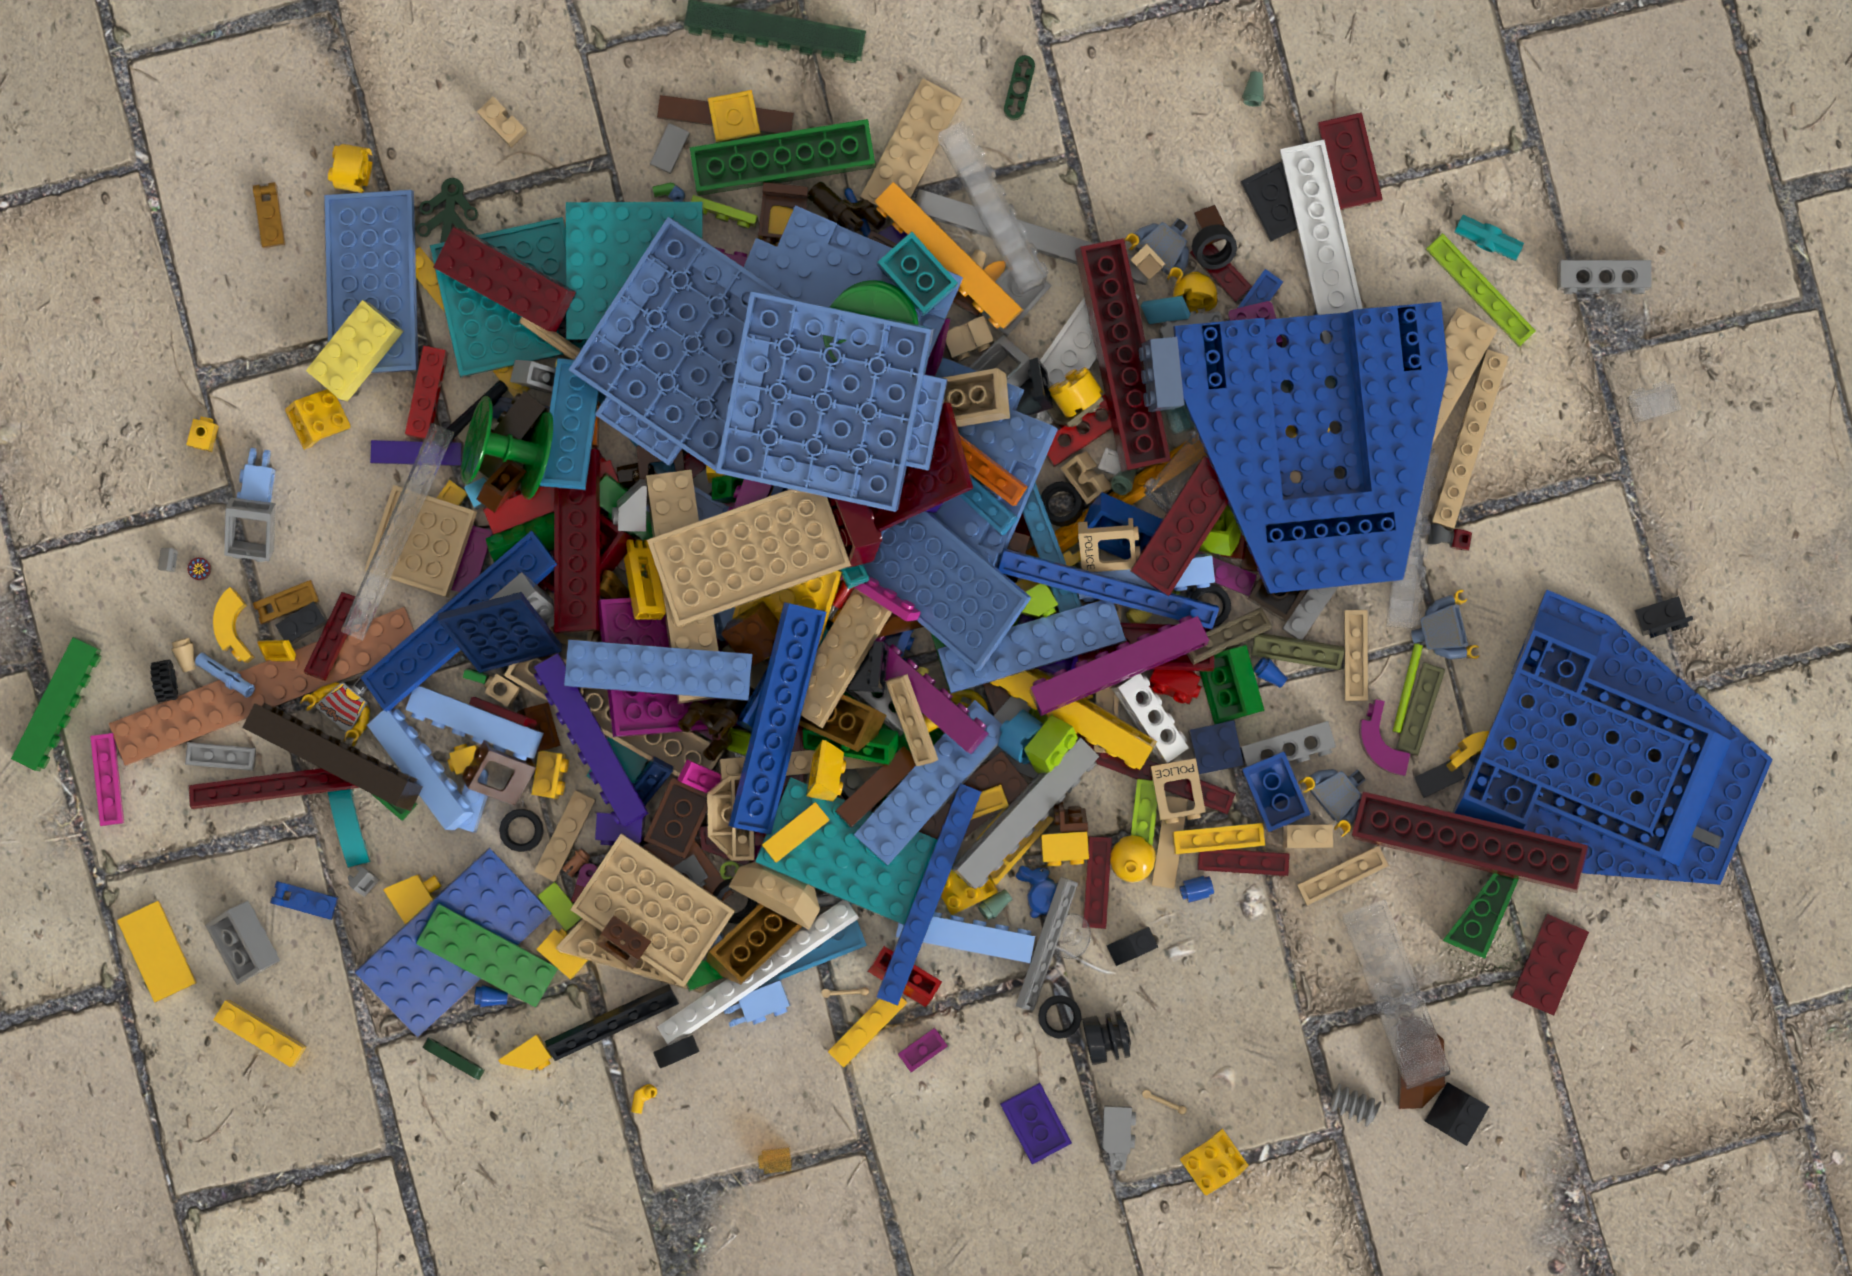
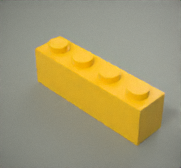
[213,1000,307,1067]

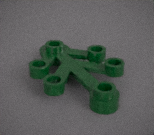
[416,178,479,243]

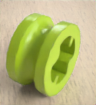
[720,861,740,880]

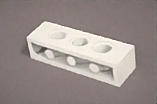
[1111,674,1189,764]

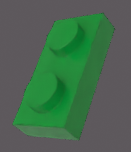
[686,960,725,992]

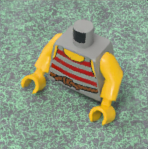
[300,678,370,746]

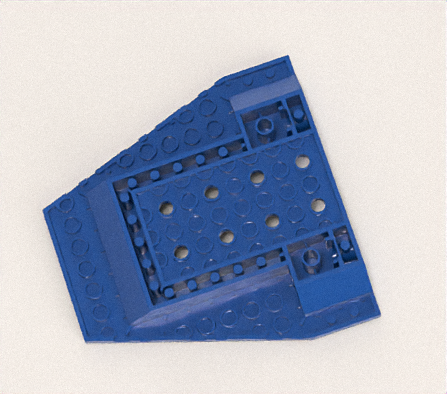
[1173,302,1448,594]
[1452,590,1773,885]

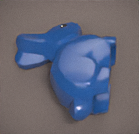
[1016,866,1058,918]

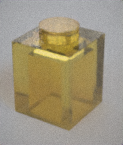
[758,1146,792,1174]

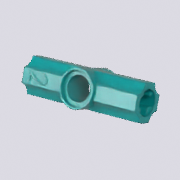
[1454,215,1524,261]

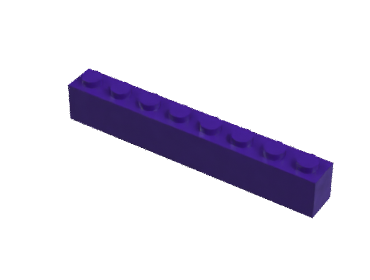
[534,653,649,827]

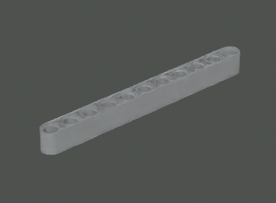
[915,190,1148,285]

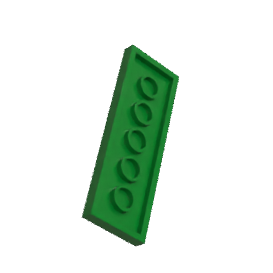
[416,903,558,1008]

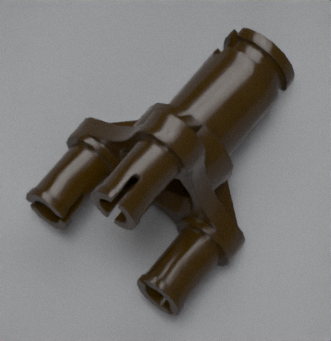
[808,182,886,232]
[678,691,752,761]

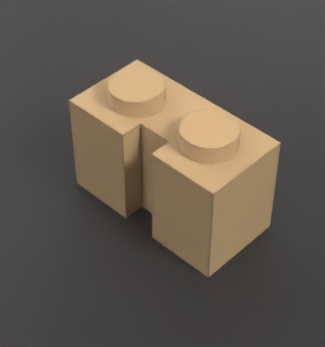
[477,96,527,148]
[945,316,994,362]
[1061,451,1112,504]

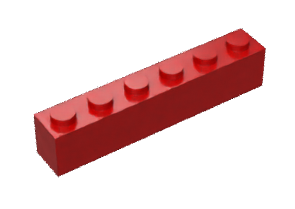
[483,457,620,535]

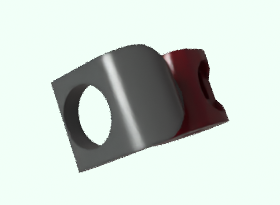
[1427,524,1472,551]

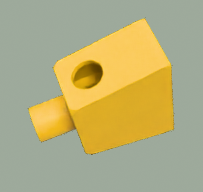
[383,874,442,924]

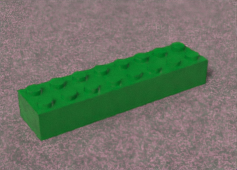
[689,119,876,196]

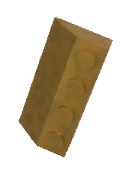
[799,695,887,752]
[706,904,803,985]

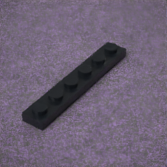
[545,984,679,1061]

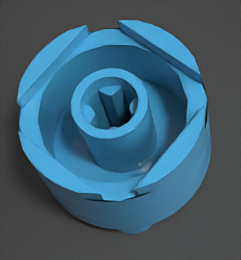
[998,709,1044,764]

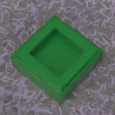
[462,668,490,684]

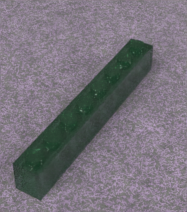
[684,0,866,63]

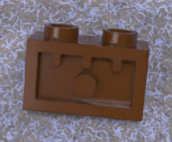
[516,702,561,753]
[1054,801,1088,833]

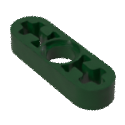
[1004,55,1035,121]
[423,1037,485,1080]

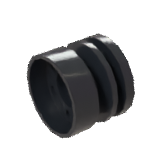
[1082,1010,1131,1065]

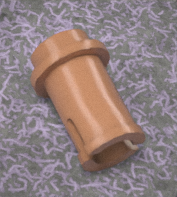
[562,848,591,878]

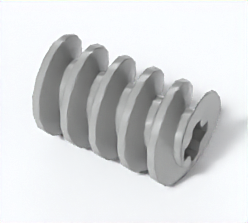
[1330,1083,1381,1127]

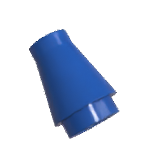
[1253,657,1288,688]
[474,985,508,1007]

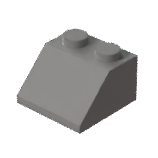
[612,479,647,531]

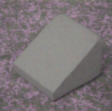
[158,548,178,572]

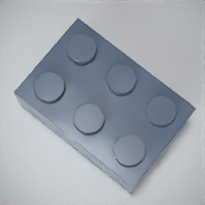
[1139,337,1184,412]

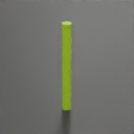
[1392,643,1423,733]

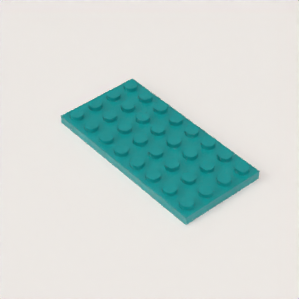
[755,777,937,925]

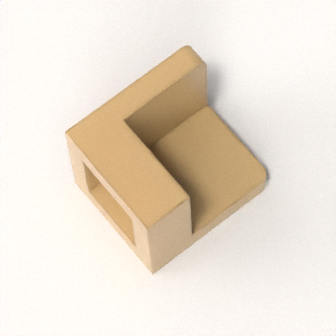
[1130,244,1166,279]

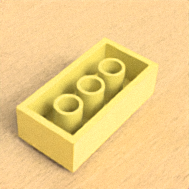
[306,300,404,402]

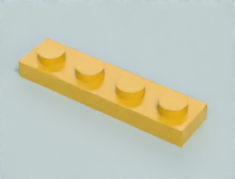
[1172,823,1265,854]
[828,996,908,1068]

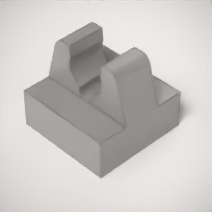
[348,866,379,897]

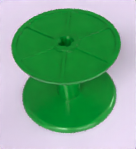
[823,280,918,362]
[461,396,553,500]

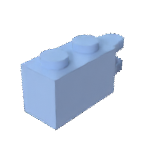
[236,448,276,503]
[458,769,489,833]
[724,980,790,1027]

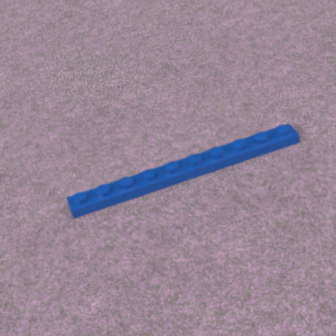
[997,548,1219,629]
[876,783,981,1006]

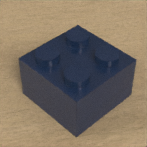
[1188,721,1244,775]

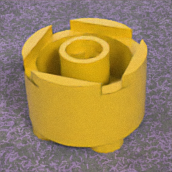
[328,144,372,193]
[1048,367,1103,418]

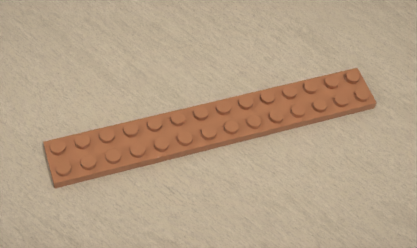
[109,607,414,766]

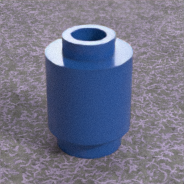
[1179,875,1214,903]

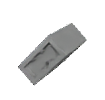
[969,335,1031,388]
[224,497,276,562]

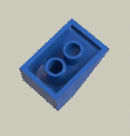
[1242,752,1311,832]

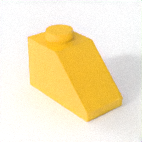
[498,1034,552,1071]

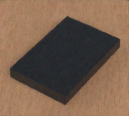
[1240,162,1297,242]

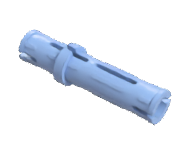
[195,652,255,698]

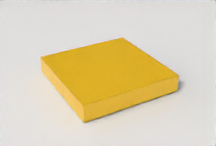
[708,90,761,143]

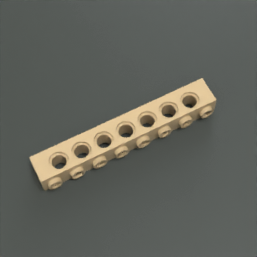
[1429,349,1509,530]

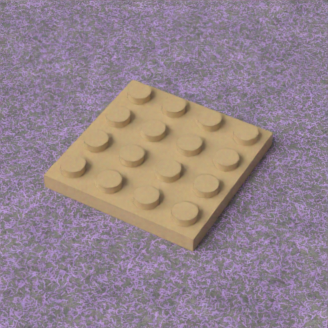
[364,485,477,598]

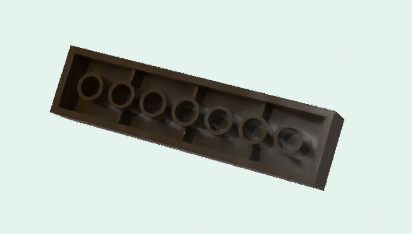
[242,703,423,811]

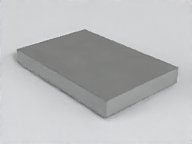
[980,256,1052,337]

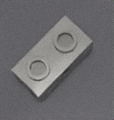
[510,360,556,393]

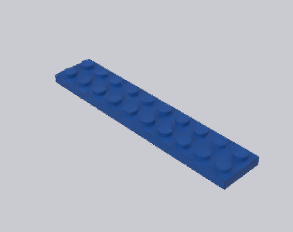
[360,531,557,712]
[729,602,827,834]

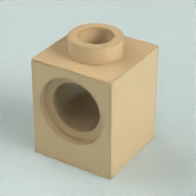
[484,673,522,708]

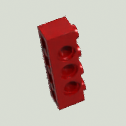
[405,346,449,441]
[1046,394,1112,467]

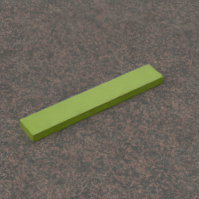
[1425,233,1536,347]

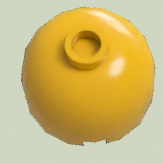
[1172,272,1218,313]
[1110,835,1156,883]

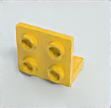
[285,389,351,450]
[531,751,569,799]
[941,863,998,915]
[1180,1128,1249,1196]

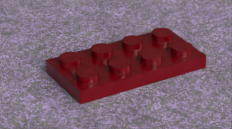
[1317,112,1383,210]
[1511,914,1589,1016]

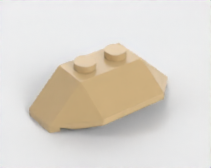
[707,774,754,861]
[729,862,820,930]

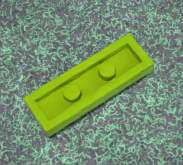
[691,195,758,229]
[1131,778,1157,846]

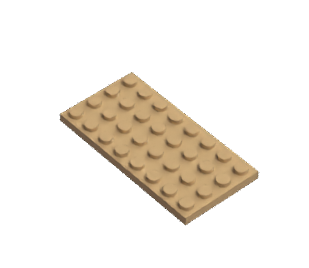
[647,489,851,627]

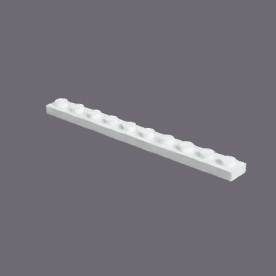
[657,900,859,1045]

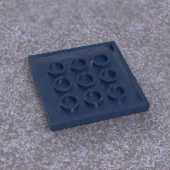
[438,592,562,673]

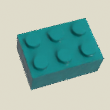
[877,232,958,316]

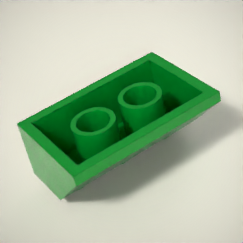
[1199,645,1265,725]

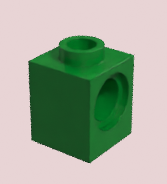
[712,475,744,504]

